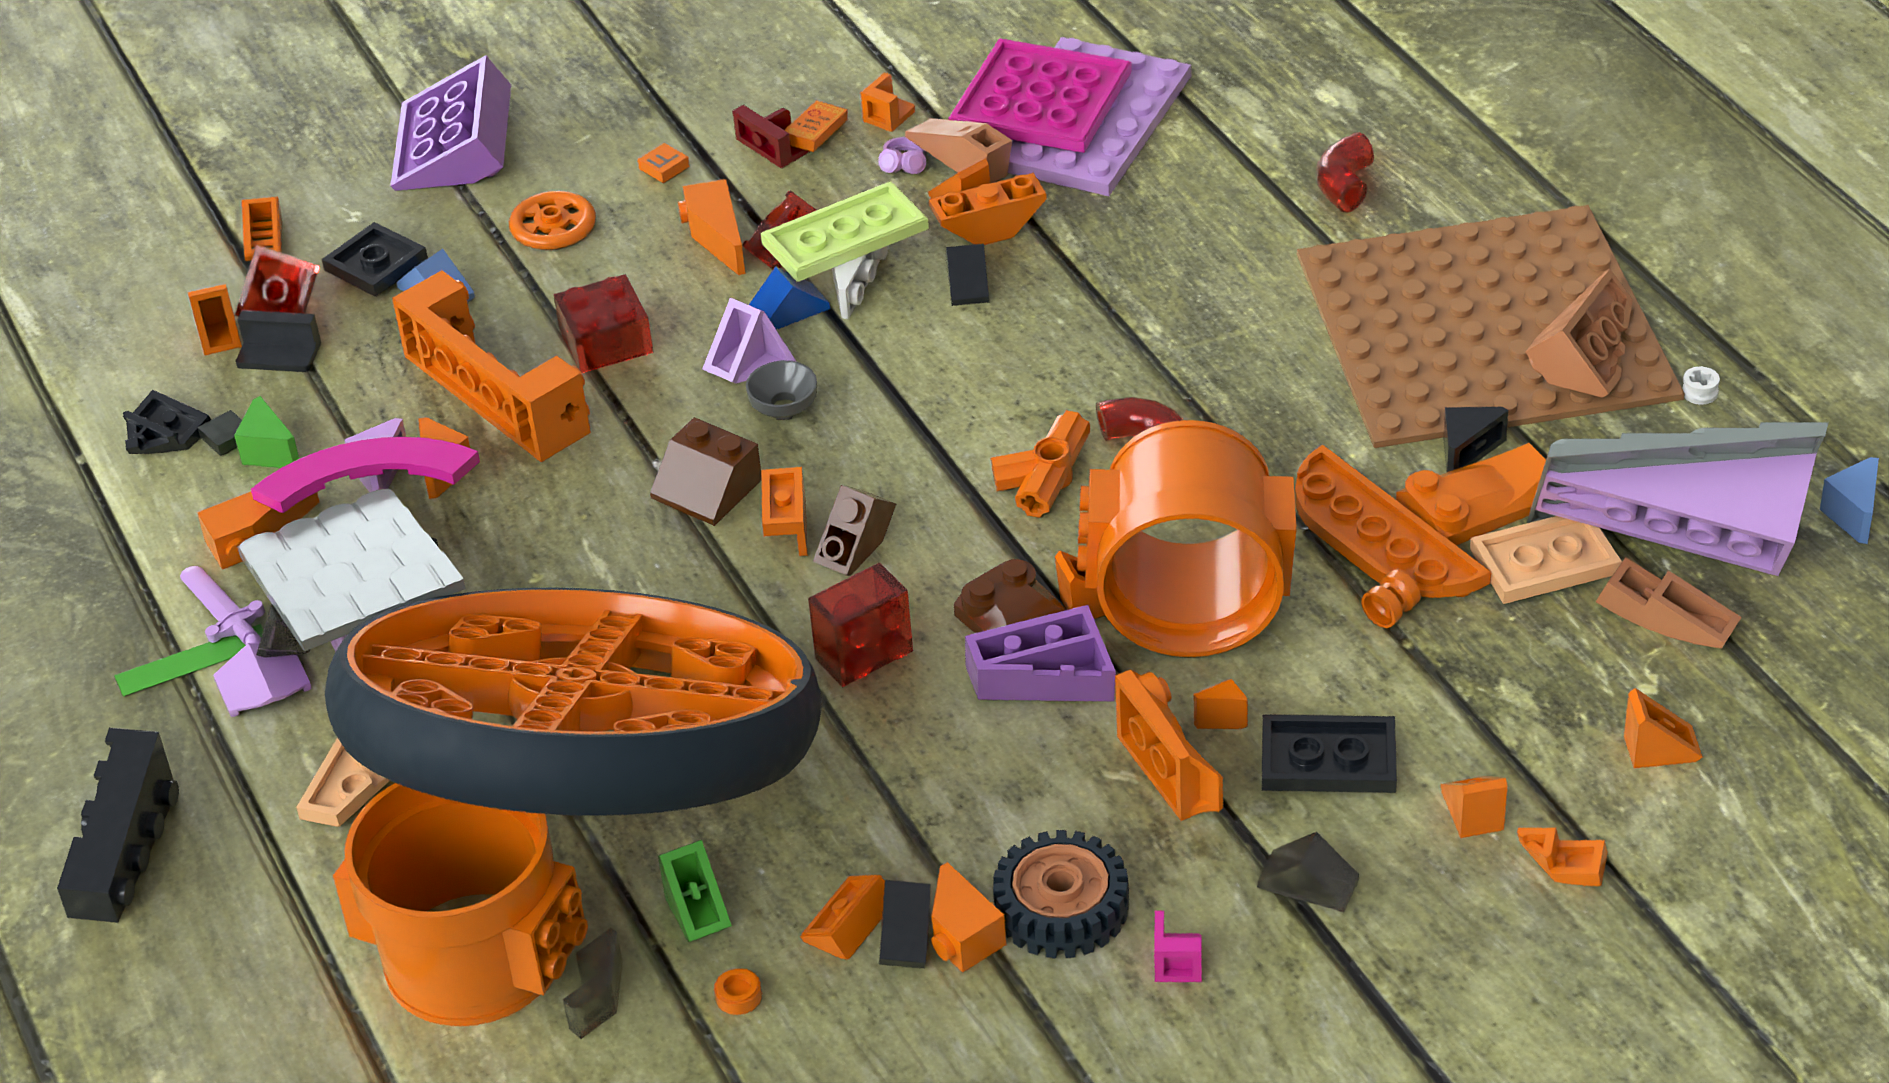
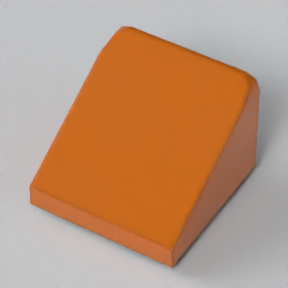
[1194,679,1248,729]

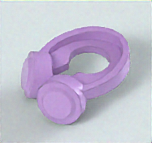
[878,137,926,174]

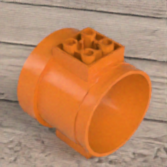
[1077,420,1296,657]
[333,783,588,1026]

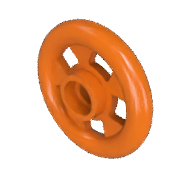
[509,191,596,250]

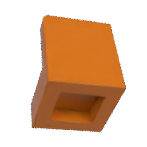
[861,72,915,132]

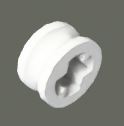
[1682,366,1720,405]

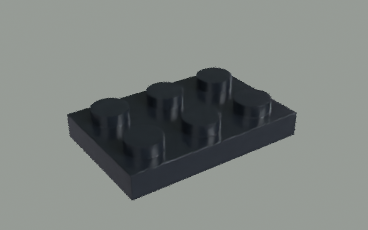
[1262,714,1397,793]

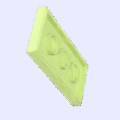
[761,181,929,282]

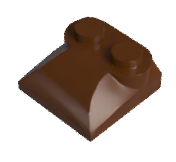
[954,559,1067,633]

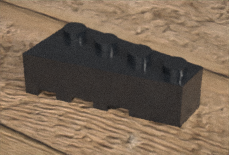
[57,728,179,923]

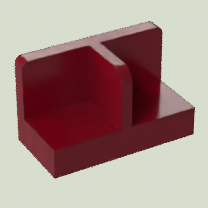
[732,104,810,169]

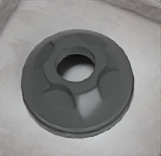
[746,360,817,420]

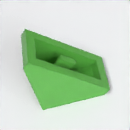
[234,396,299,468]
[658,840,732,942]

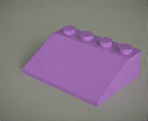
[391,56,511,191]

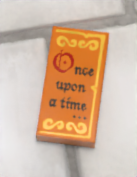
[785,100,848,152]

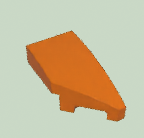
[1517,828,1608,886]

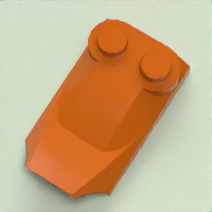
[1396,443,1546,545]
[1115,669,1223,821]

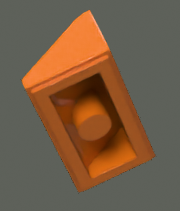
[800,875,885,959]

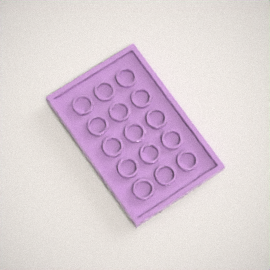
[1008,37,1191,196]

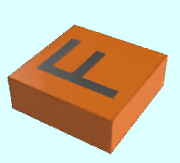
[638,143,690,183]

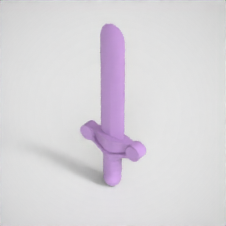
[180,566,265,645]

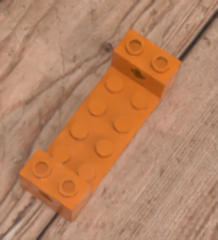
[392,270,591,462]

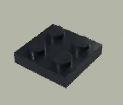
[322,222,428,297]

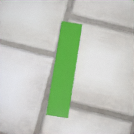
[114,624,270,696]

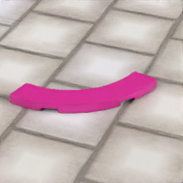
[251,437,480,513]

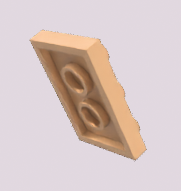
[1470,516,1622,604]

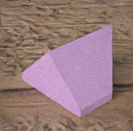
[702,298,797,383]

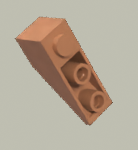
[905,118,1012,184]

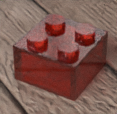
[553,274,654,373]
[808,562,913,688]

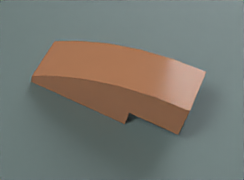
[1596,557,1742,648]

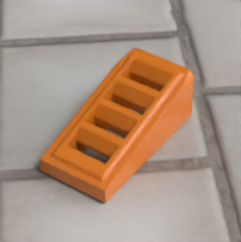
[242,196,282,261]

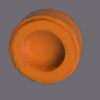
[714,968,762,1015]

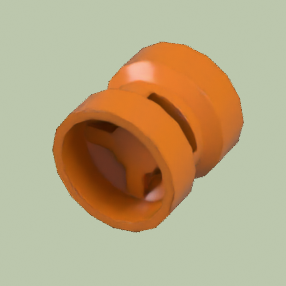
[1361,570,1421,628]

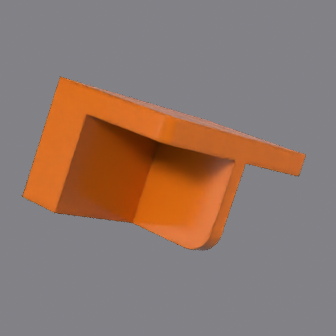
[761,467,808,556]

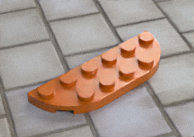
[1295,445,1491,598]

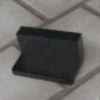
[235,310,321,372]

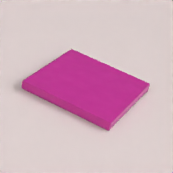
[948,38,1132,153]

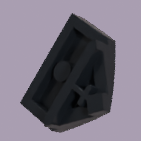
[123,390,211,454]

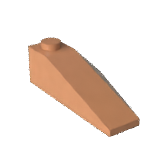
[1525,269,1632,398]

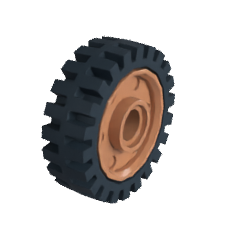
[993,830,1129,959]

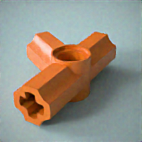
[991,410,1091,518]

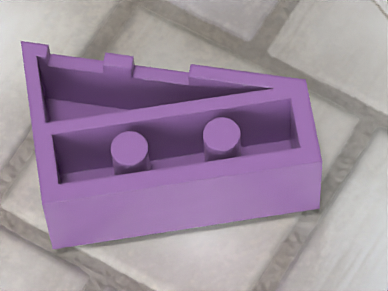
[965,605,1116,701]

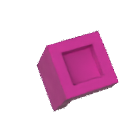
[1154,911,1202,982]

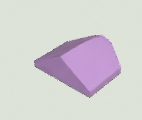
[213,643,311,717]

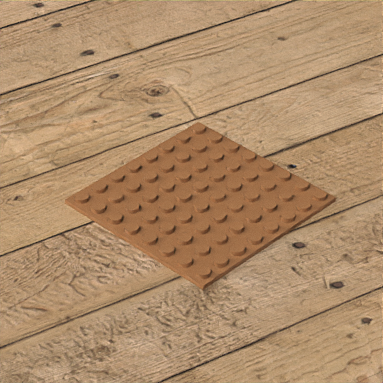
[1297,205,1685,448]

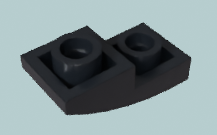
[879,880,931,969]

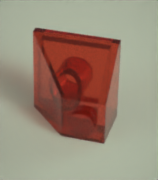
[234,245,320,317]

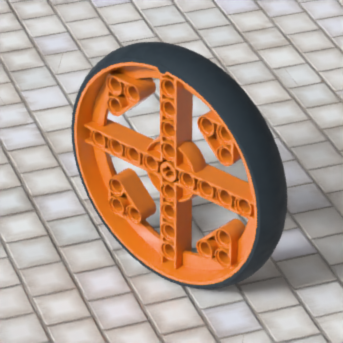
[324,587,822,816]

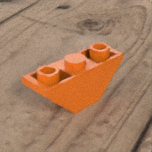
[929,173,1047,245]

